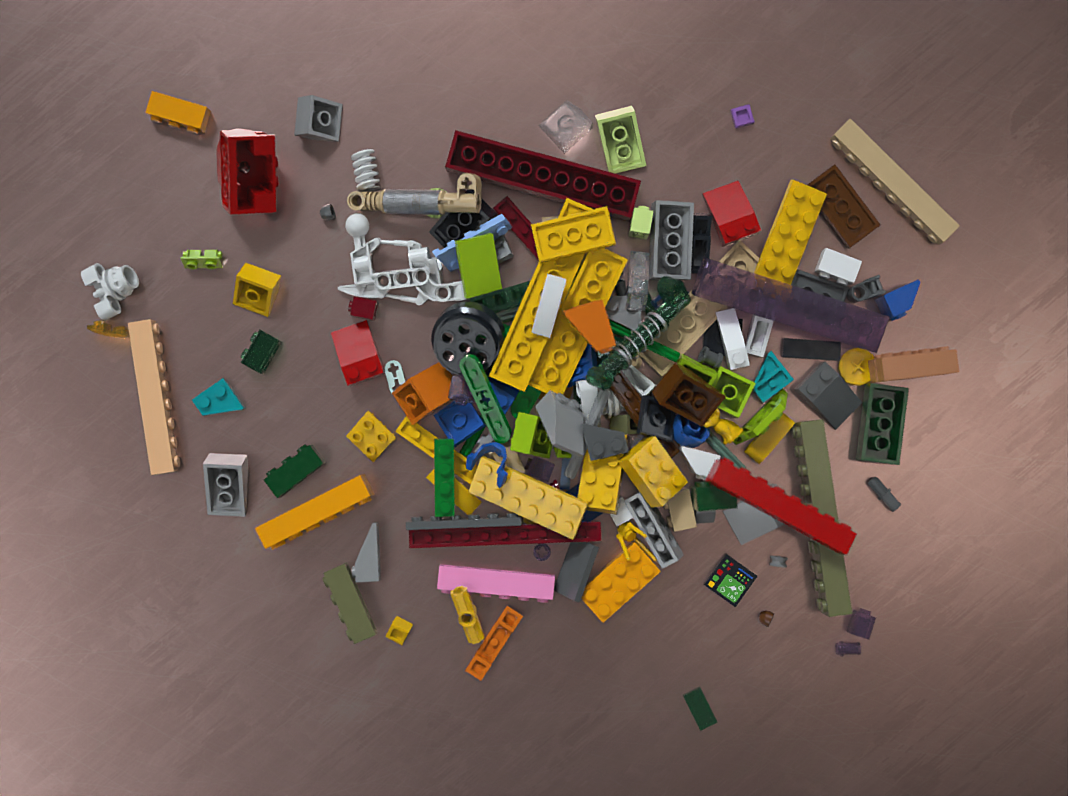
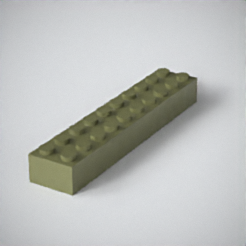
[791,419,852,617]

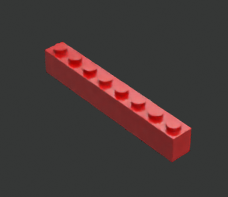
[705,458,857,555]

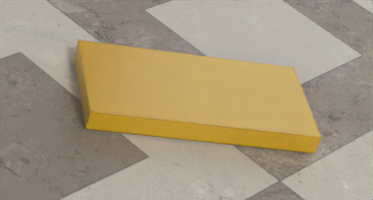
[531,206,616,263]

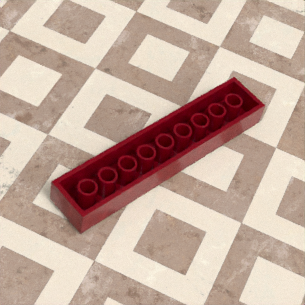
[445,130,641,221]

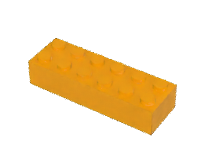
[255,474,375,550]

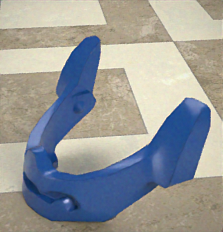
[466,442,508,488]

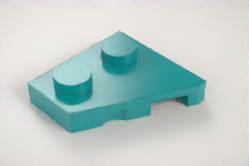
[753,351,794,403]
[192,378,245,416]

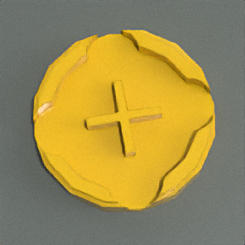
[838,348,875,386]

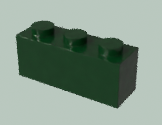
[264,444,326,498]

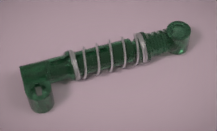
[586,276,691,390]

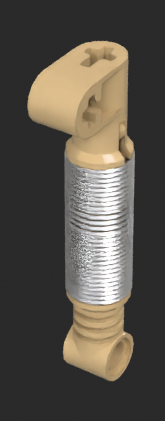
[347,173,482,215]

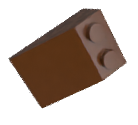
[652,362,726,426]

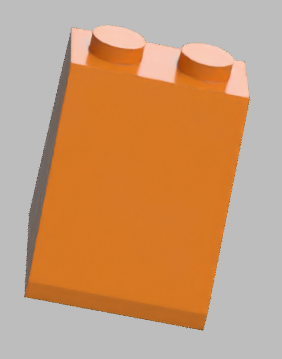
[562,299,616,354]
[392,362,463,425]

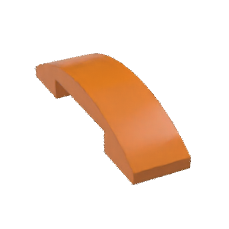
[465,605,523,681]

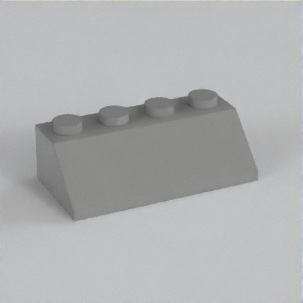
[648,200,694,281]

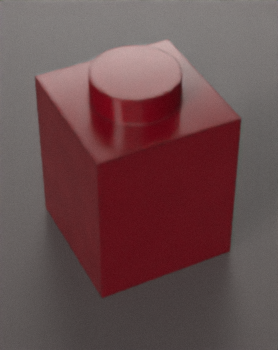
[348,296,378,321]

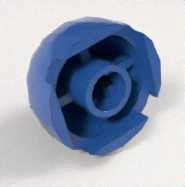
[673,414,710,448]

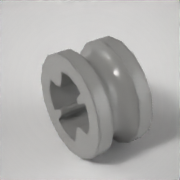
[769,555,788,567]

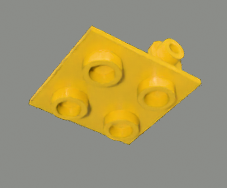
[346,410,396,462]

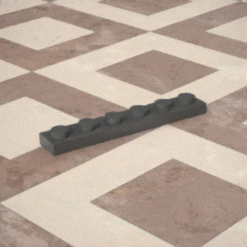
[406,513,523,530]

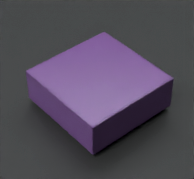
[730,104,754,129]

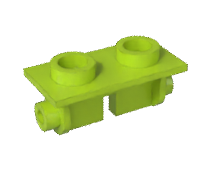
[180,249,223,270]

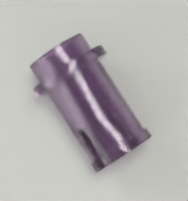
[835,641,861,657]

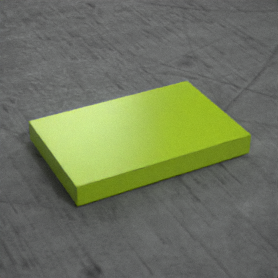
[455,233,502,299]

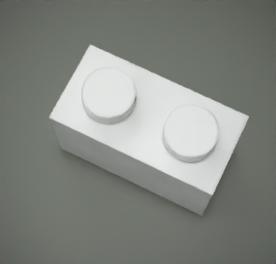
[814,248,862,286]

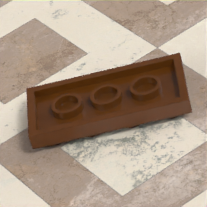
[807,164,881,249]

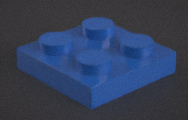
[434,393,486,447]

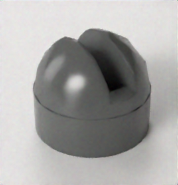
[320,204,336,221]

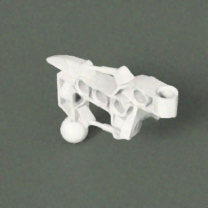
[338,213,472,305]

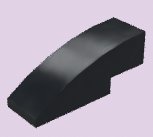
[691,213,712,274]

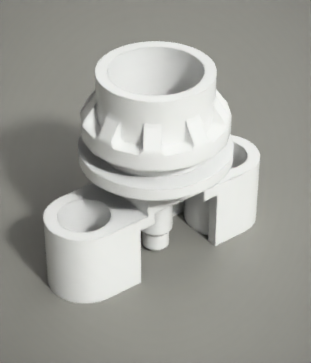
[81,263,139,321]
[576,378,626,427]

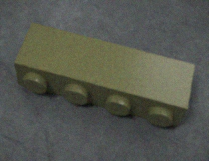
[323,562,378,644]

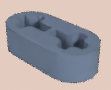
[560,458,571,490]

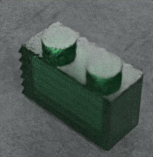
[240,329,282,375]

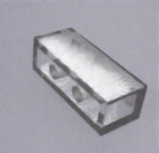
[626,251,650,311]

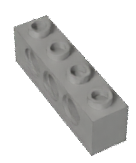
[624,492,684,569]

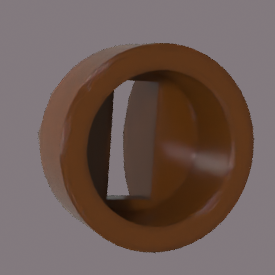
[759,610,775,627]

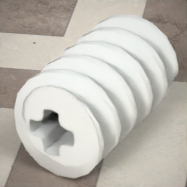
[351,149,381,192]

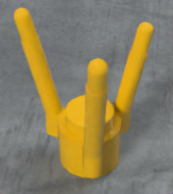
[616,521,657,561]

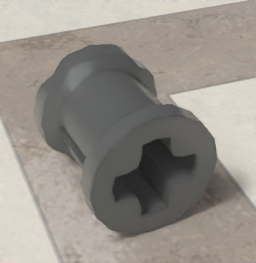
[698,346,723,370]

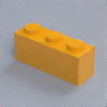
[145,91,211,134]

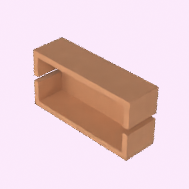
[868,346,959,383]

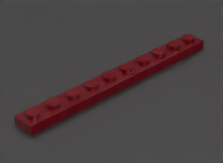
[409,522,602,548]

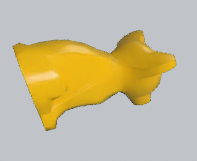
[703,408,744,445]

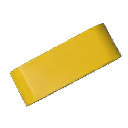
[744,412,795,464]

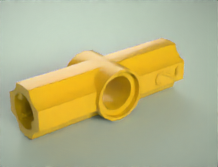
[450,586,485,644]

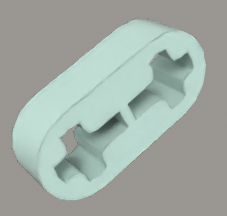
[385,360,406,393]

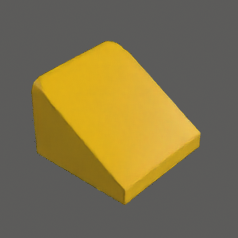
[385,616,413,645]

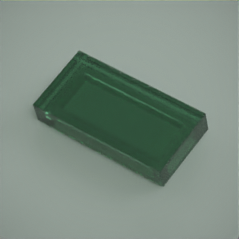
[683,686,717,731]

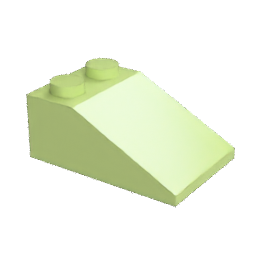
[595,106,646,174]

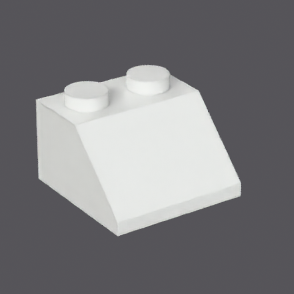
[678,446,720,480]

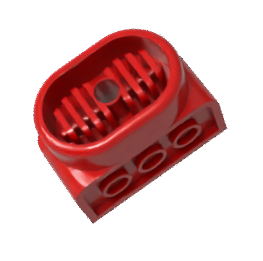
[216,129,279,215]

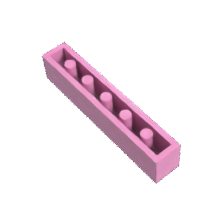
[437,564,555,603]

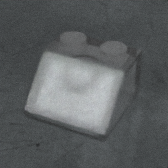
[539,100,593,154]

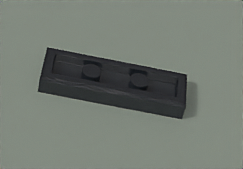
[782,338,841,361]

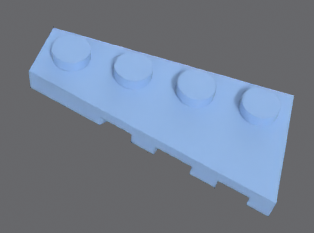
[432,214,512,272]

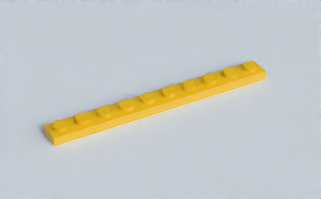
[395,416,537,524]

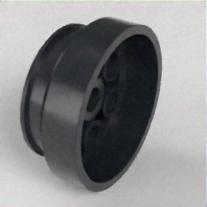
[431,302,506,376]

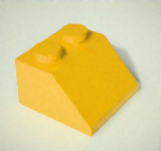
[233,262,281,317]

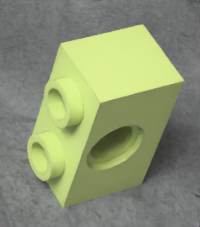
[628,206,654,240]

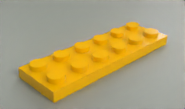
[748,180,827,302]
[468,456,589,540]

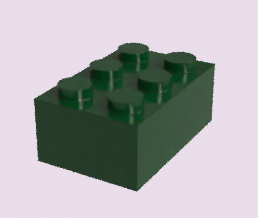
[689,481,738,511]

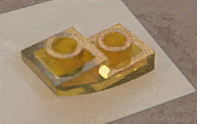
[87,321,130,339]

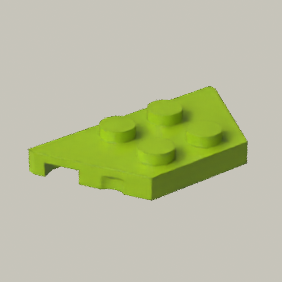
[733,388,788,445]

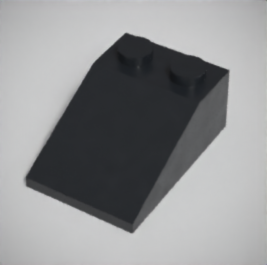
[429,189,498,248]

